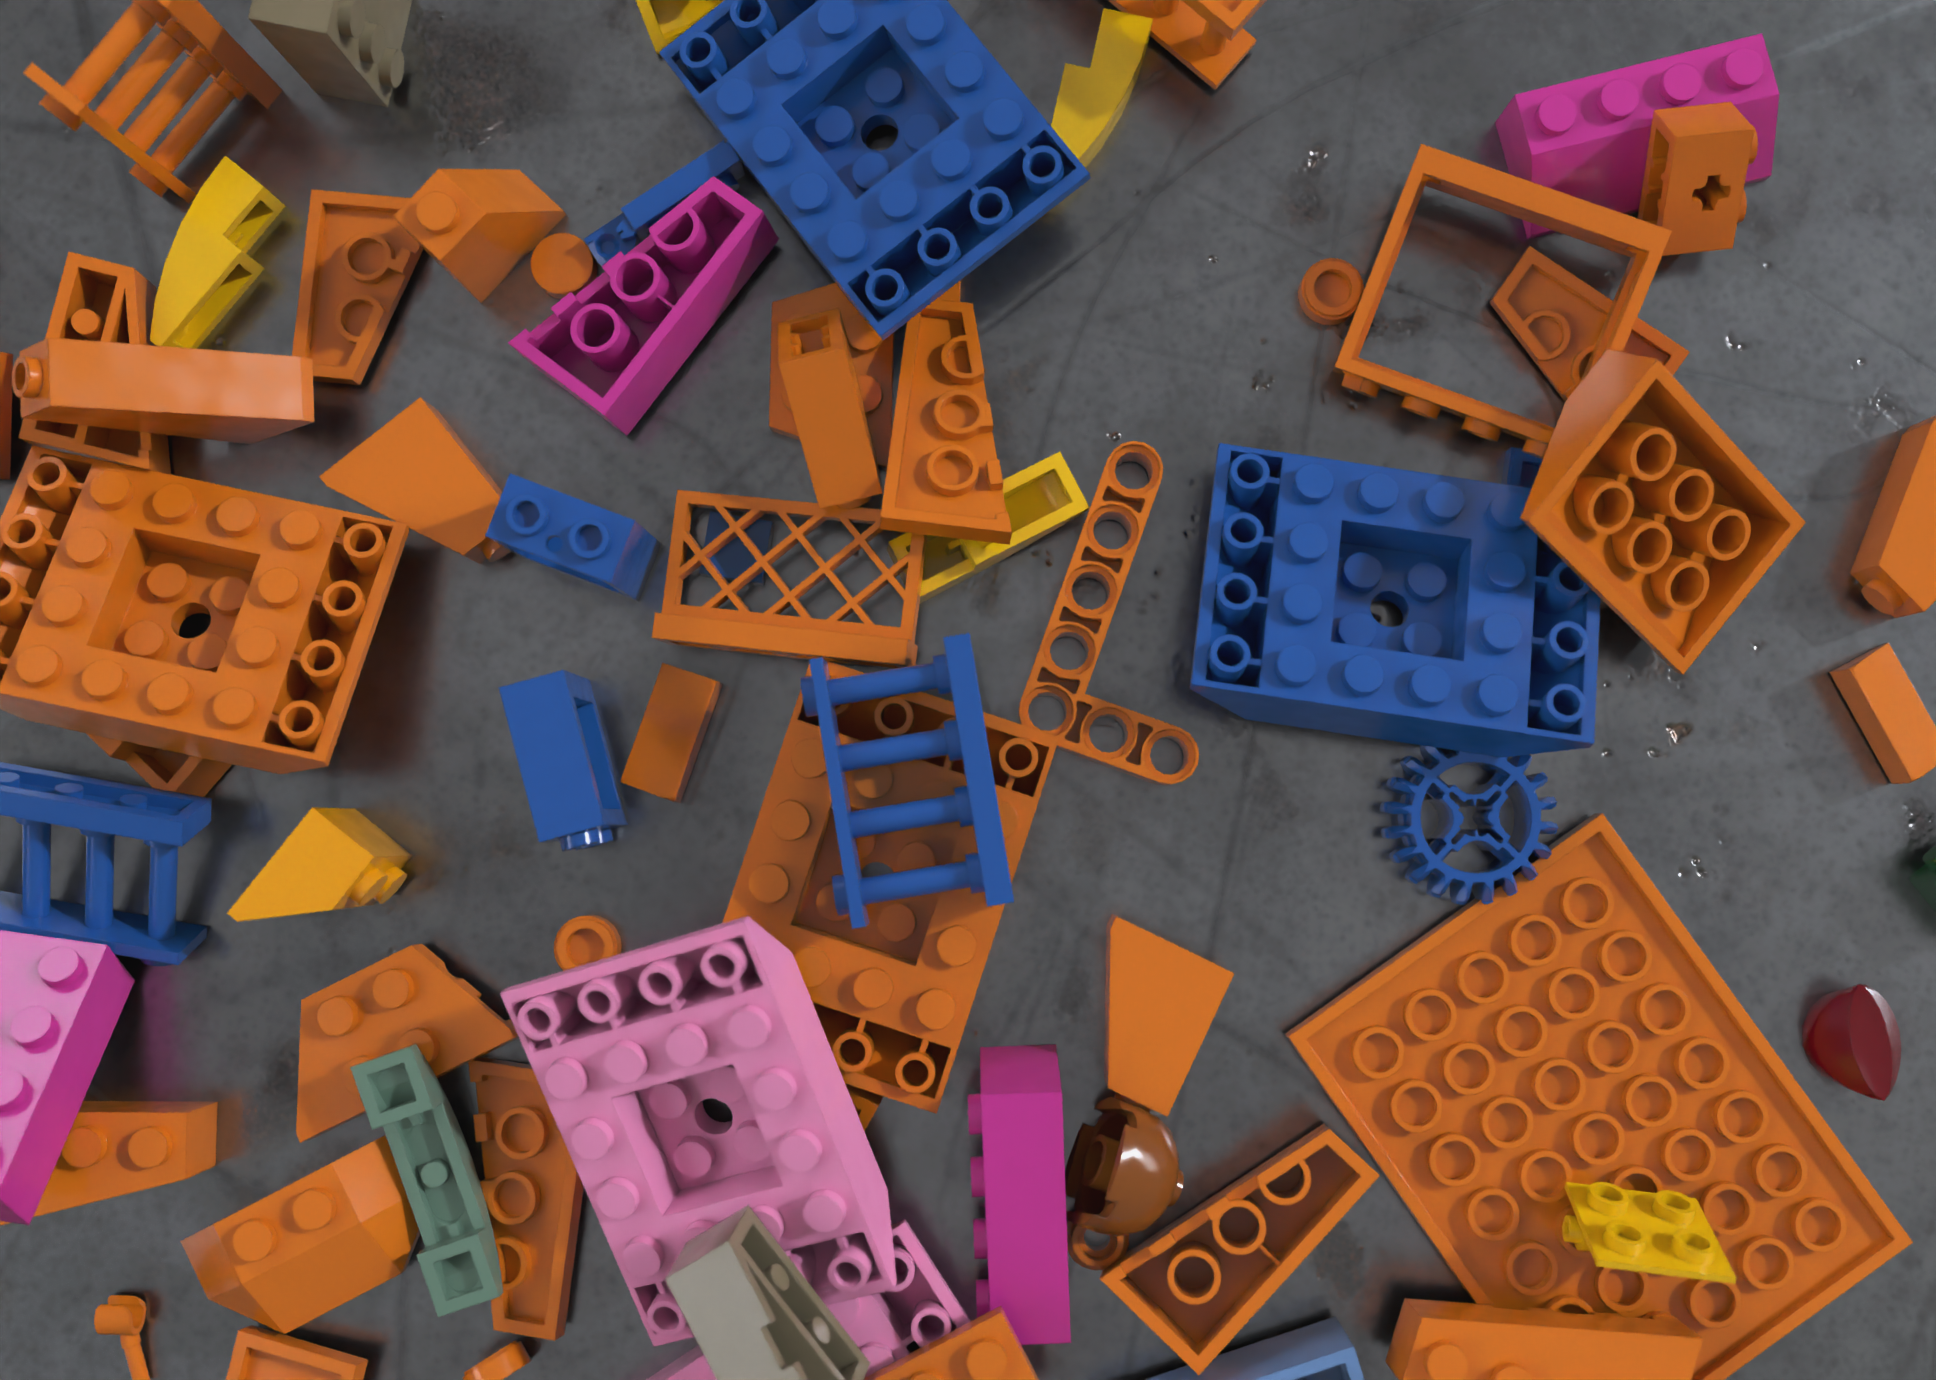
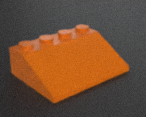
[1520,349,1806,675]

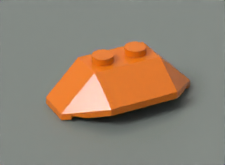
[180,1135,420,1334]

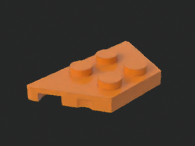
[296,944,519,1143]

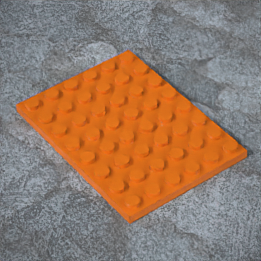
[1285,813,1913,1380]

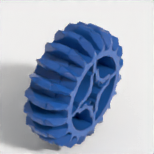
[1380,745,1559,905]

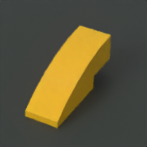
[1051,8,1153,168]
[150,155,286,349]
[887,451,1090,604]

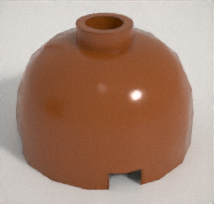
[1065,1096,1184,1236]

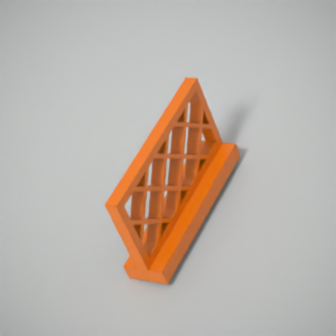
[652,490,927,669]

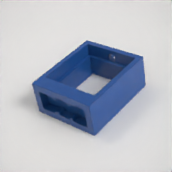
[485,473,661,602]
[499,670,628,852]

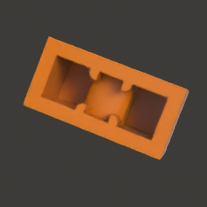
[1637,102,1758,256]

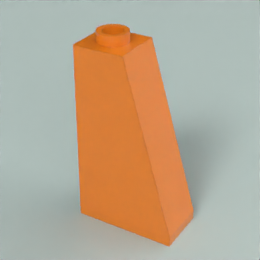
[12,338,314,444]

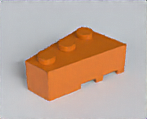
[18,251,171,474]

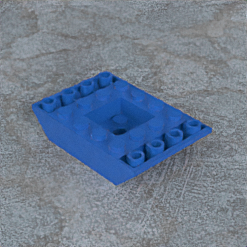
[659,0,1091,340]
[1190,443,1601,757]

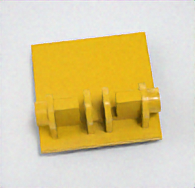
[1562,1182,1737,1284]

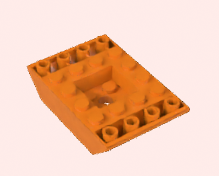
[0,445,410,774]
[722,656,1059,1114]

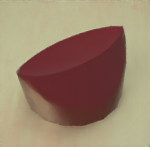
[1802,984,1901,1101]

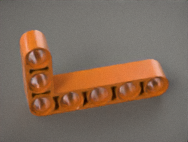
[1018,441,1199,786]

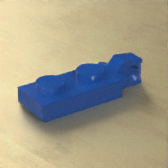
[584,140,745,267]

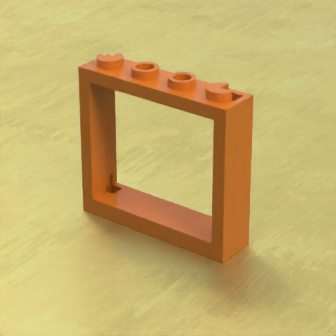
[1332,144,1672,460]

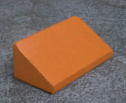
[1829,642,1936,784]
[620,663,723,803]

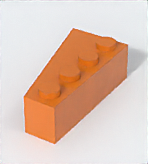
[0,1101,218,1225]
[1100,1123,1380,1375]
[1385,1298,1703,1380]

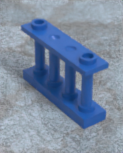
[800,633,1014,929]
[0,762,212,966]

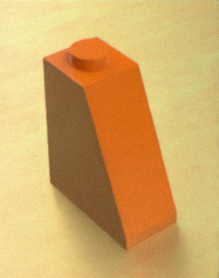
[393,169,566,303]
[778,308,883,509]
[319,397,511,564]
[1850,415,1936,618]
[1104,914,1234,1117]

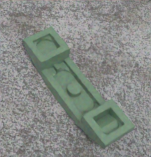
[350,1044,503,1317]

